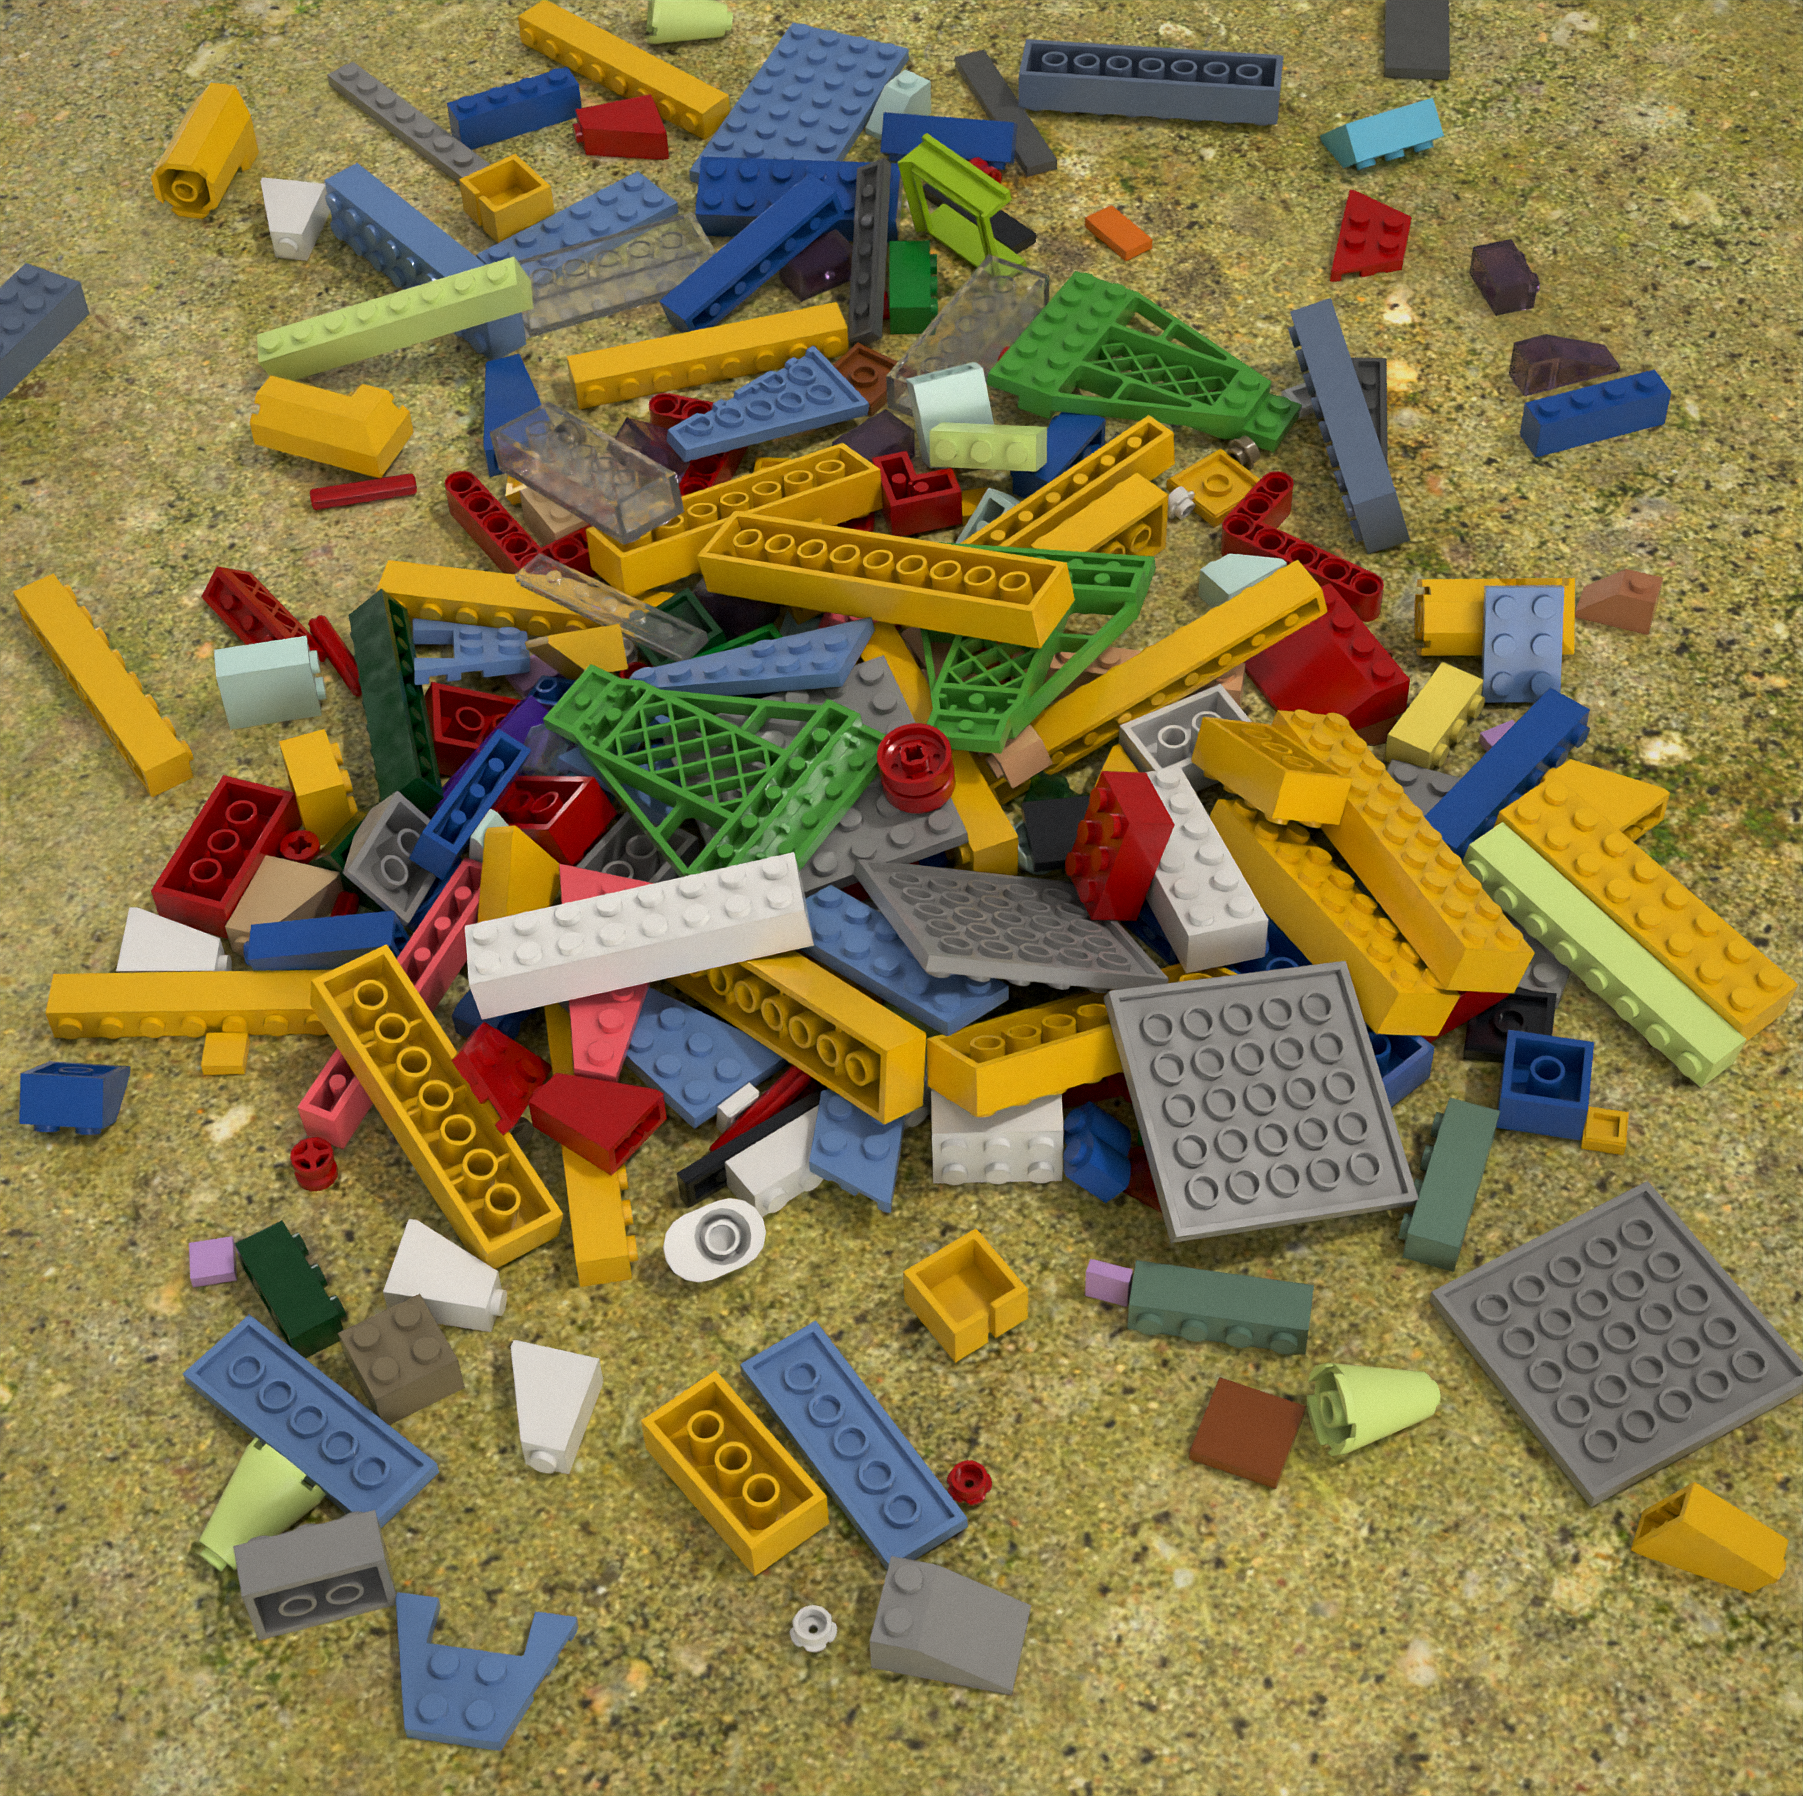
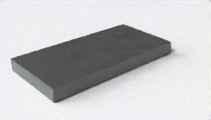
[1384,0,1450,80]

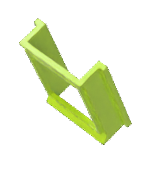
[897,133,1027,287]

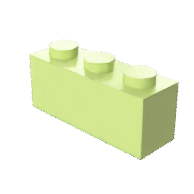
[930,422,1047,472]

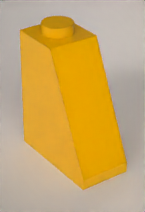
[1540,759,1670,842]
[477,825,560,923]
[1630,1482,1789,1593]

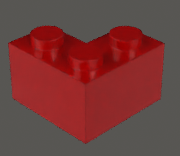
[872,451,962,536]

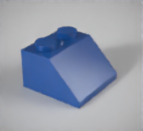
[19,1061,130,1135]

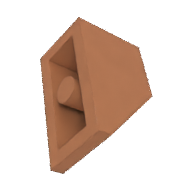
[1575,569,1663,635]

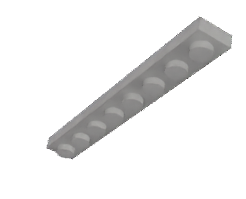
[327,62,490,184]

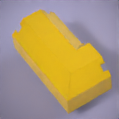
[151,83,259,219]
[250,375,414,479]
[1414,578,1575,656]

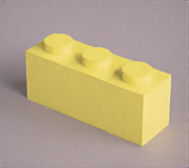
[1384,662,1485,770]

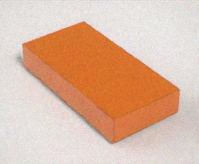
[1085,205,1153,261]

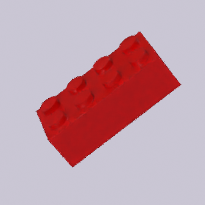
[151,775,302,939]

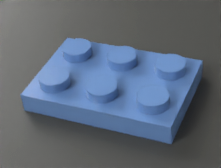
[1481,585,1564,703]

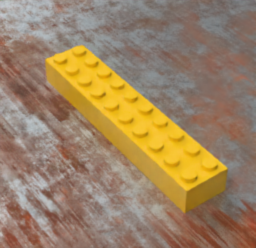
[697,511,1075,649]
[1271,709,1535,993]

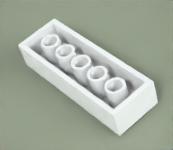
[1145,766,1268,973]

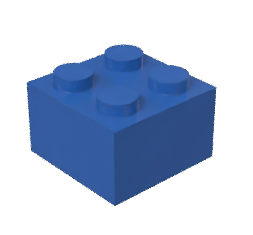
[1497,1030,1594,1141]

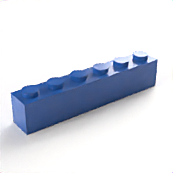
[659,173,845,333]
[1424,688,1590,862]

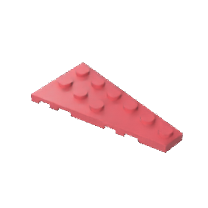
[559,864,654,1083]

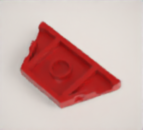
[1330,189,1412,282]
[451,1022,552,1136]

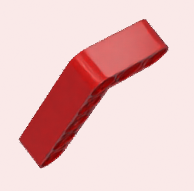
[648,393,748,500]
[444,471,605,583]
[1220,471,1384,622]

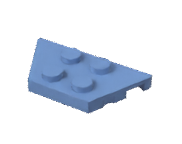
[809,1089,906,1213]

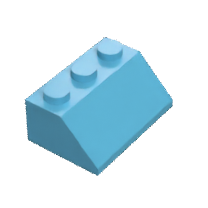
[1320,98,1444,171]

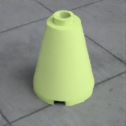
[646,0,733,44]
[1307,1363,1440,1456]
[199,1437,326,1572]

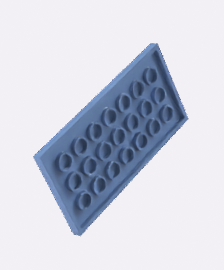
[689,22,909,183]

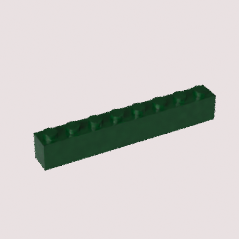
[349,588,444,814]

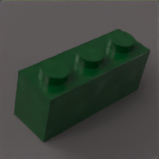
[234,1220,347,1359]

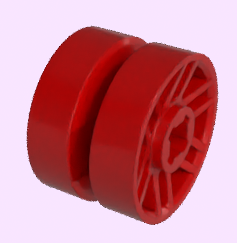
[877,723,956,813]

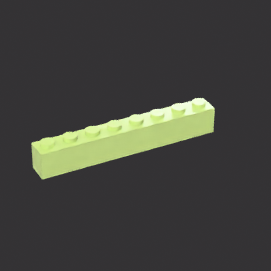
[257,256,533,380]
[1462,822,1747,1088]

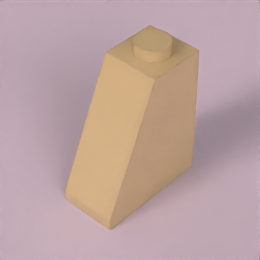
[225,855,344,957]

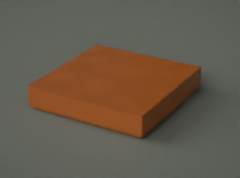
[833,343,913,417]
[1189,1377,1306,1489]

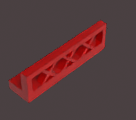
[201,566,328,662]

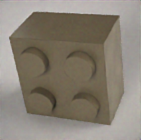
[338,1294,465,1425]

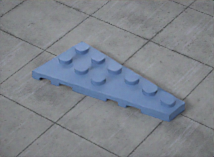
[629,617,875,696]
[559,987,789,1129]

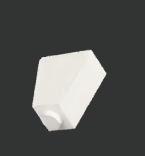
[260,177,331,261]
[116,907,232,973]
[383,1219,507,1332]
[511,1340,603,1474]

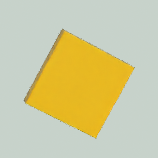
[1166,448,1260,528]

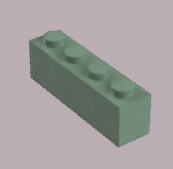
[1398,1097,1500,1272]
[1127,1260,1314,1354]

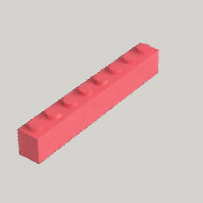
[297,857,482,1149]

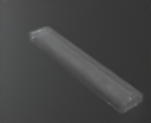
[515,553,709,662]

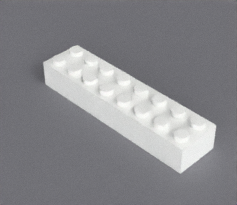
[465,852,814,1020]

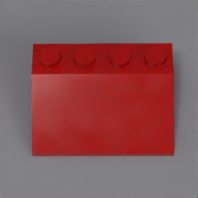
[1243,583,1410,731]

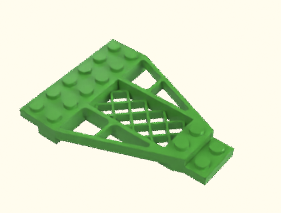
[987,271,1302,452]
[920,542,1156,754]
[543,664,886,878]

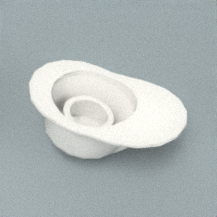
[663,1198,766,1283]

